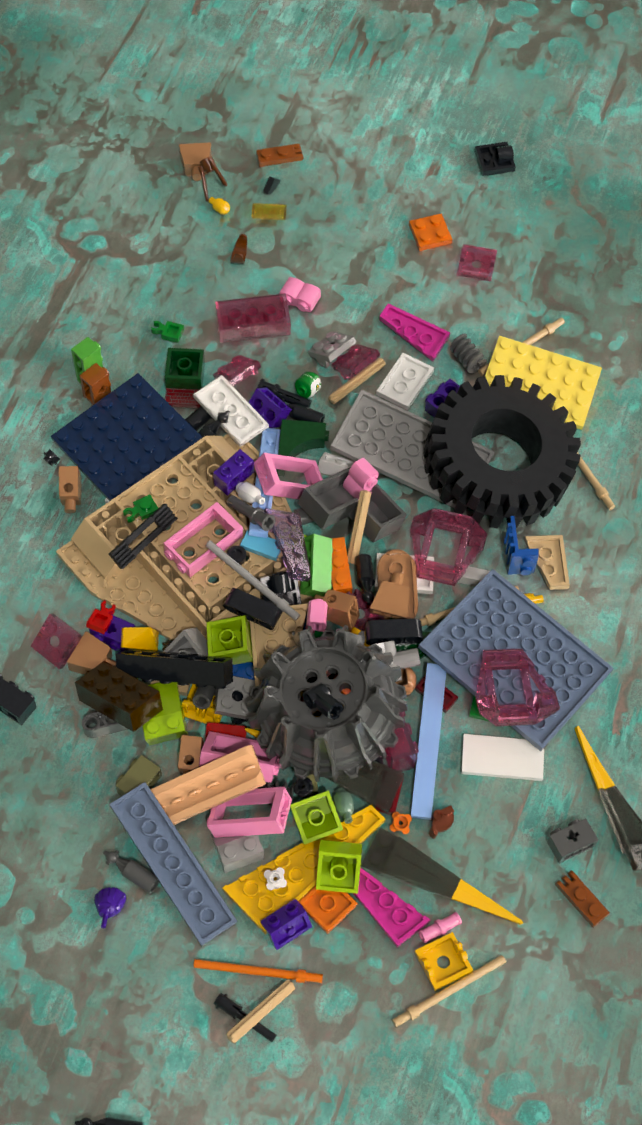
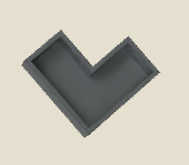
[298,467,407,543]

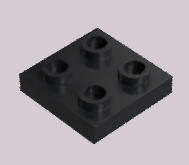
[475,142,516,176]
[257,568,302,606]

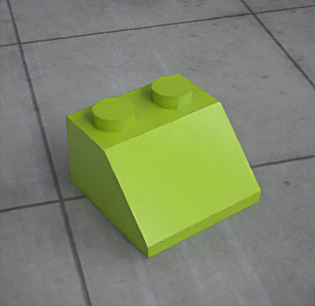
[206,615,253,665]
[290,790,343,845]
[316,840,362,894]

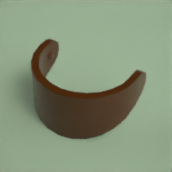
[230,234,247,264]

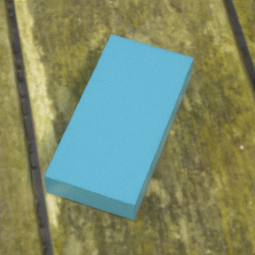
[240,530,284,561]

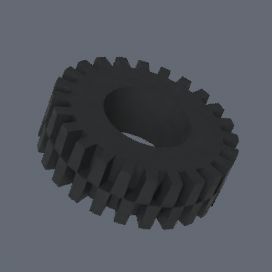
[423,375,581,528]

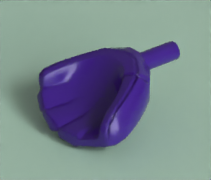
[94,887,126,928]

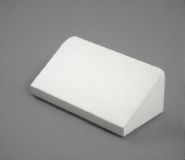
[318,452,356,476]
[455,564,490,586]

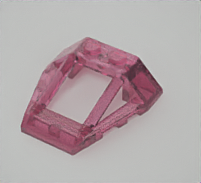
[410,508,487,586]
[475,649,560,726]

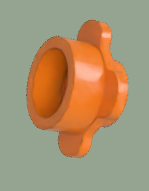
[389,812,412,835]

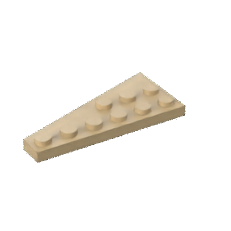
[250,603,308,687]

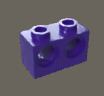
[425,379,460,417]
[248,387,292,428]
[213,449,254,496]

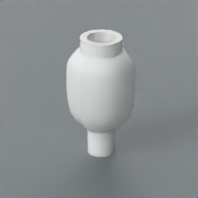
[236,482,265,505]

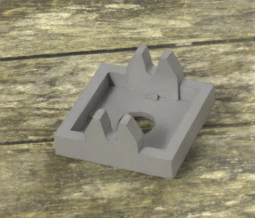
[308,331,356,368]
[213,676,256,720]

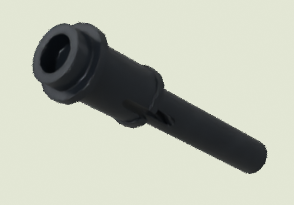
[214,993,277,1042]

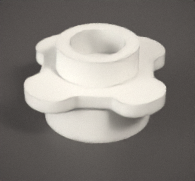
[264,867,287,890]

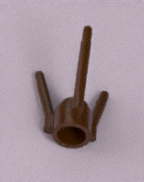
[198,156,228,201]

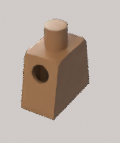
[179,142,212,181]
[59,466,82,513]
[369,573,409,619]
[314,589,360,631]
[67,631,116,675]
[178,735,204,774]

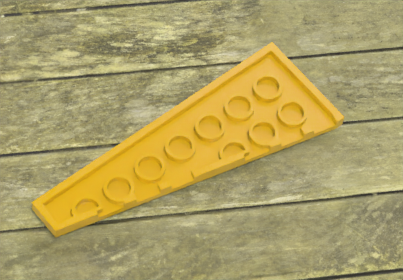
[222,805,386,934]

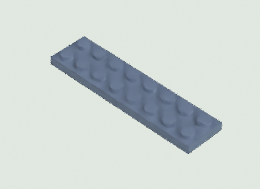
[110,782,237,947]

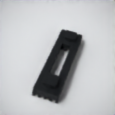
[109,504,178,569]

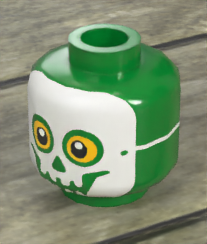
[295,372,321,398]

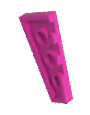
[379,303,450,361]

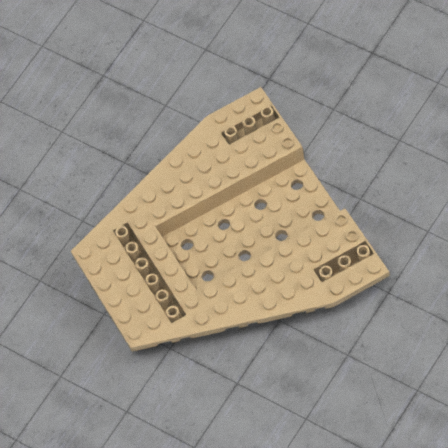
[56,434,328,663]

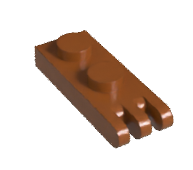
[256,144,304,167]
[555,870,610,928]

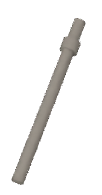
[206,540,300,621]

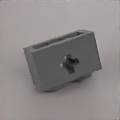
[547,818,598,864]

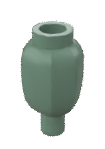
[333,788,354,824]

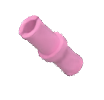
[418,912,462,944]

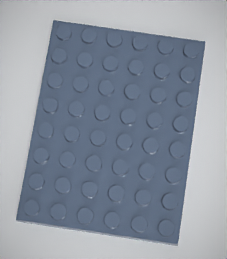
[418,569,614,751]

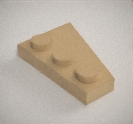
[524,535,570,590]

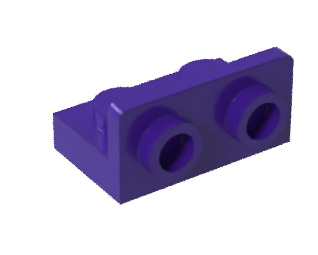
[261,899,312,950]

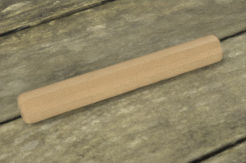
[328,358,386,404]
[347,490,371,564]
[226,980,295,1043]

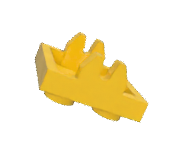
[414,932,473,991]

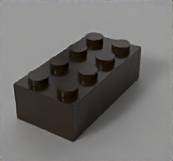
[75,661,163,732]

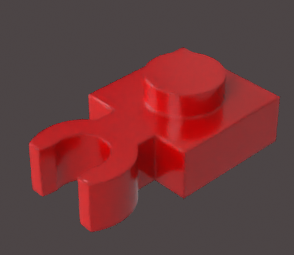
[86,600,116,634]

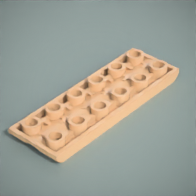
[150,745,266,825]

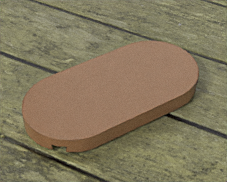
[377,549,418,620]

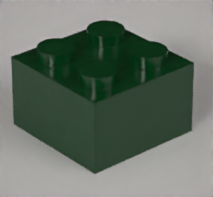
[164,348,205,390]

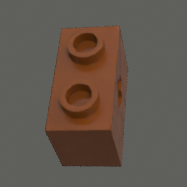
[79,363,111,405]

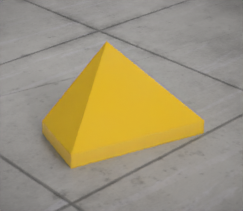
[121,627,159,651]

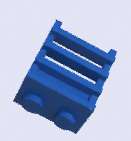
[503,516,539,575]

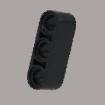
[223,588,282,630]
[364,619,423,645]

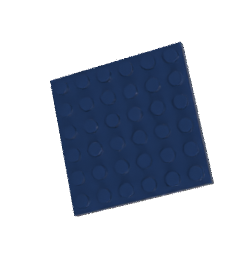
[51,373,203,501]

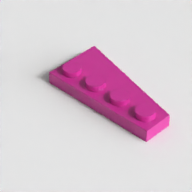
[353,867,430,948]

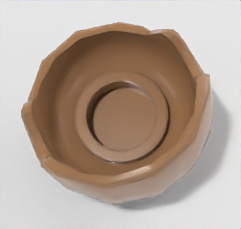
[395,668,417,696]

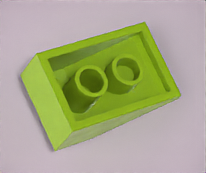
[143,682,189,746]

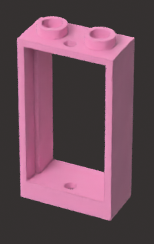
[254,453,323,499]
[164,502,243,577]
[199,731,280,783]
[207,787,292,838]

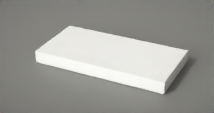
[193,375,269,447]
[461,734,544,781]

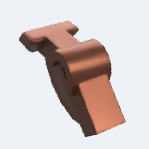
[429,805,454,839]

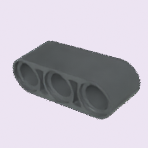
[82,712,129,738]

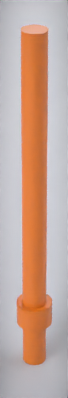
[194,959,323,983]

